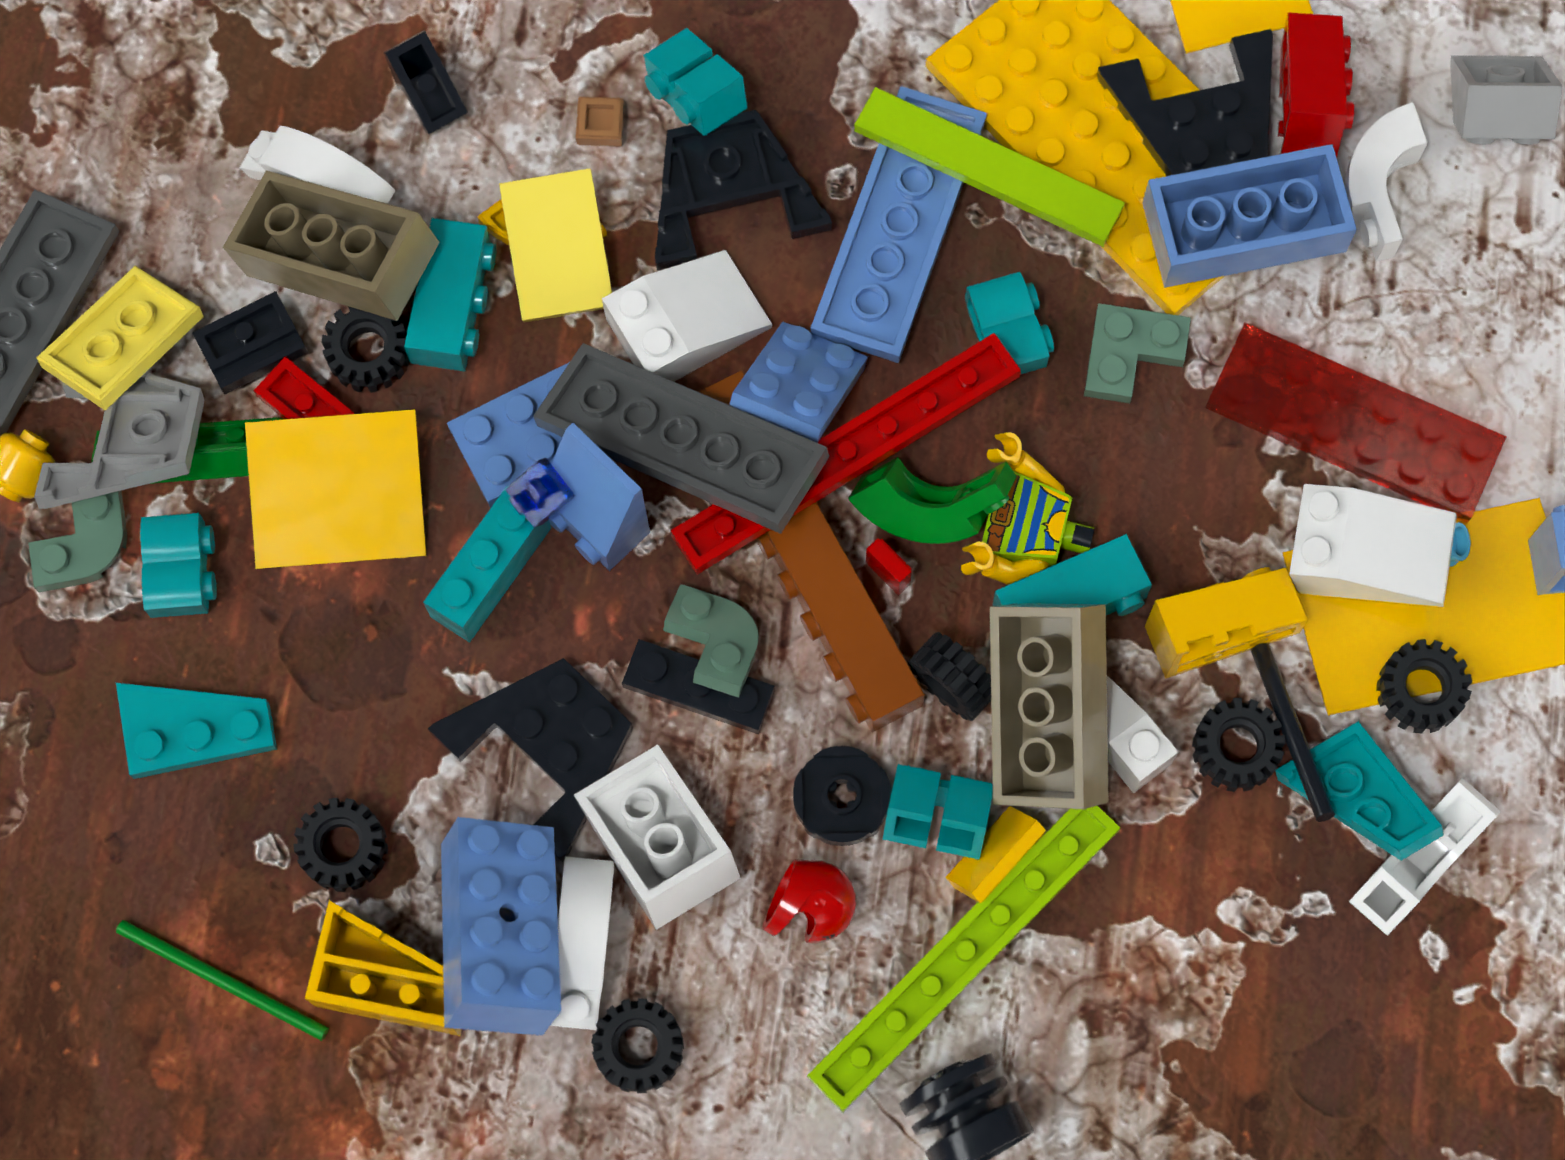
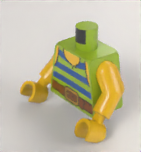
[961,432,1095,585]

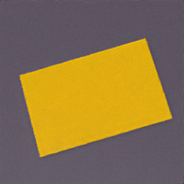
[1283,498,1565,716]

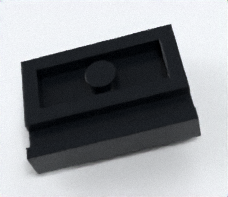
[192,291,308,395]

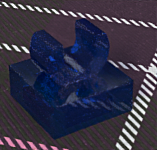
[505,458,575,528]

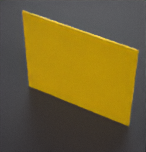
[245,409,426,569]

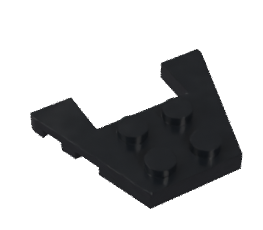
[1097,29,1273,176]
[654,110,832,271]
[428,658,633,862]

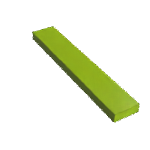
[854,87,1125,247]

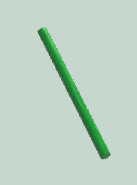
[116,920,329,1041]

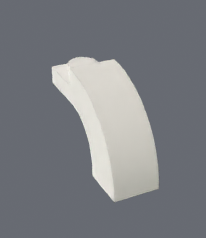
[1343,102,1428,262]
[239,125,396,204]
[1349,778,1501,936]
[550,857,614,1030]

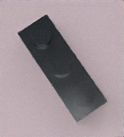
[622,639,775,735]

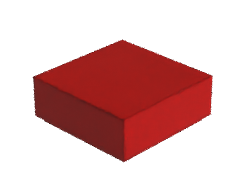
[865,538,912,596]

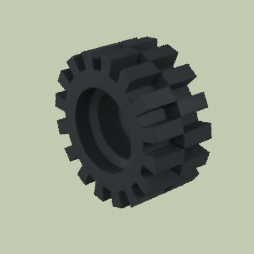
[321,306,410,393]
[908,632,991,721]
[1376,639,1472,734]
[1192,698,1286,792]
[293,798,388,892]
[591,998,684,1094]

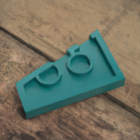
[116,683,277,779]
[1275,721,1444,861]

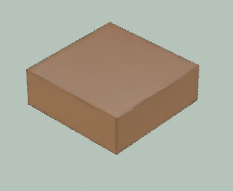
[576,97,625,146]

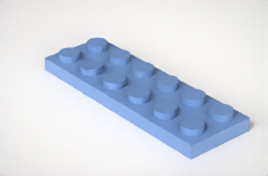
[810,86,987,363]

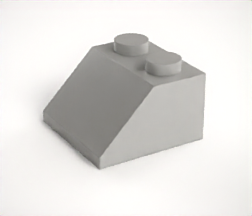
[1450,56,1562,145]

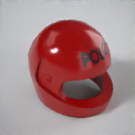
[762,859,856,943]

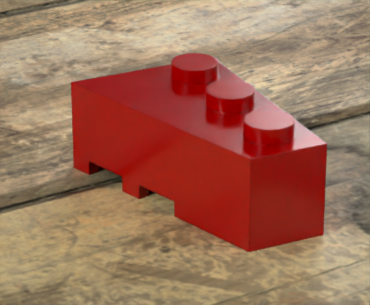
[1277,12,1354,158]

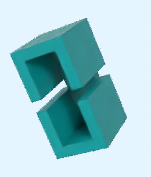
[644,28,747,136]
[883,764,993,860]

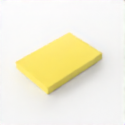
[499,168,612,323]
[36,266,204,410]

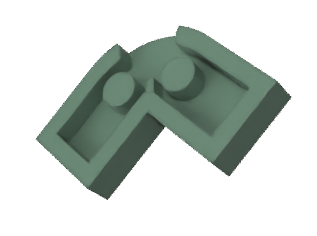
[28,490,127,593]
[663,584,758,698]

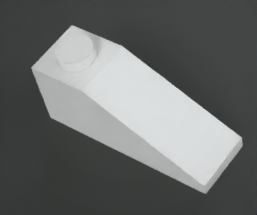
[1107,676,1178,794]

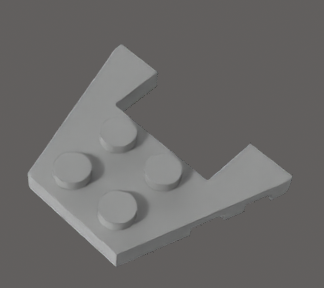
[34,374,205,509]

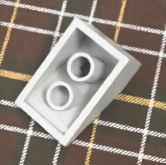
[602,250,772,382]
[1289,484,1457,607]
[574,745,741,930]

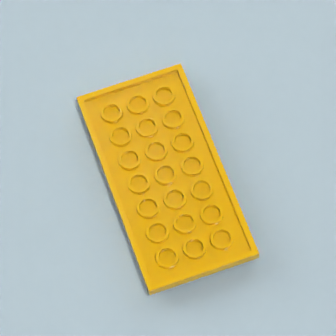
[925,0,1224,315]

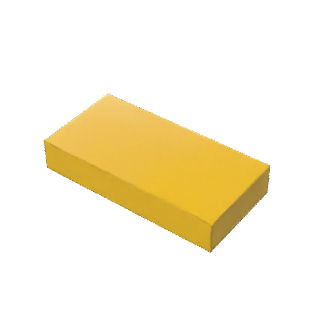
[945,806,1046,903]

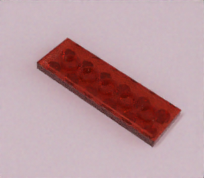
[1205,323,1507,523]

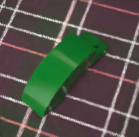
[848,457,1017,544]

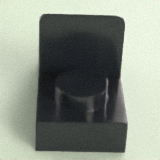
[384,30,468,134]

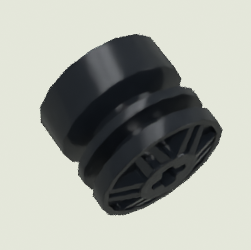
[899,1053,1034,1160]

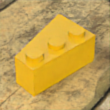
[1145,567,1308,679]
[305,900,462,1036]

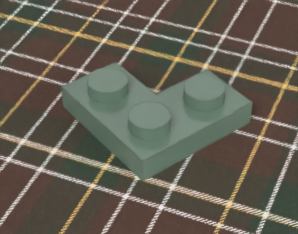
[1084,303,1191,403]

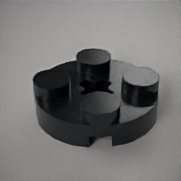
[793,746,891,846]

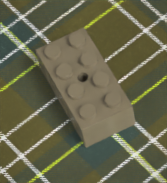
[223,170,440,321]
[990,603,1109,809]

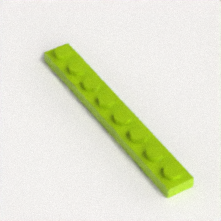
[807,806,1120,1113]

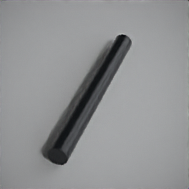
[1251,643,1335,822]

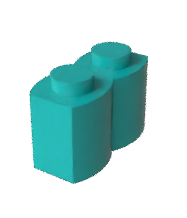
[965,272,1054,375]
[140,513,217,618]

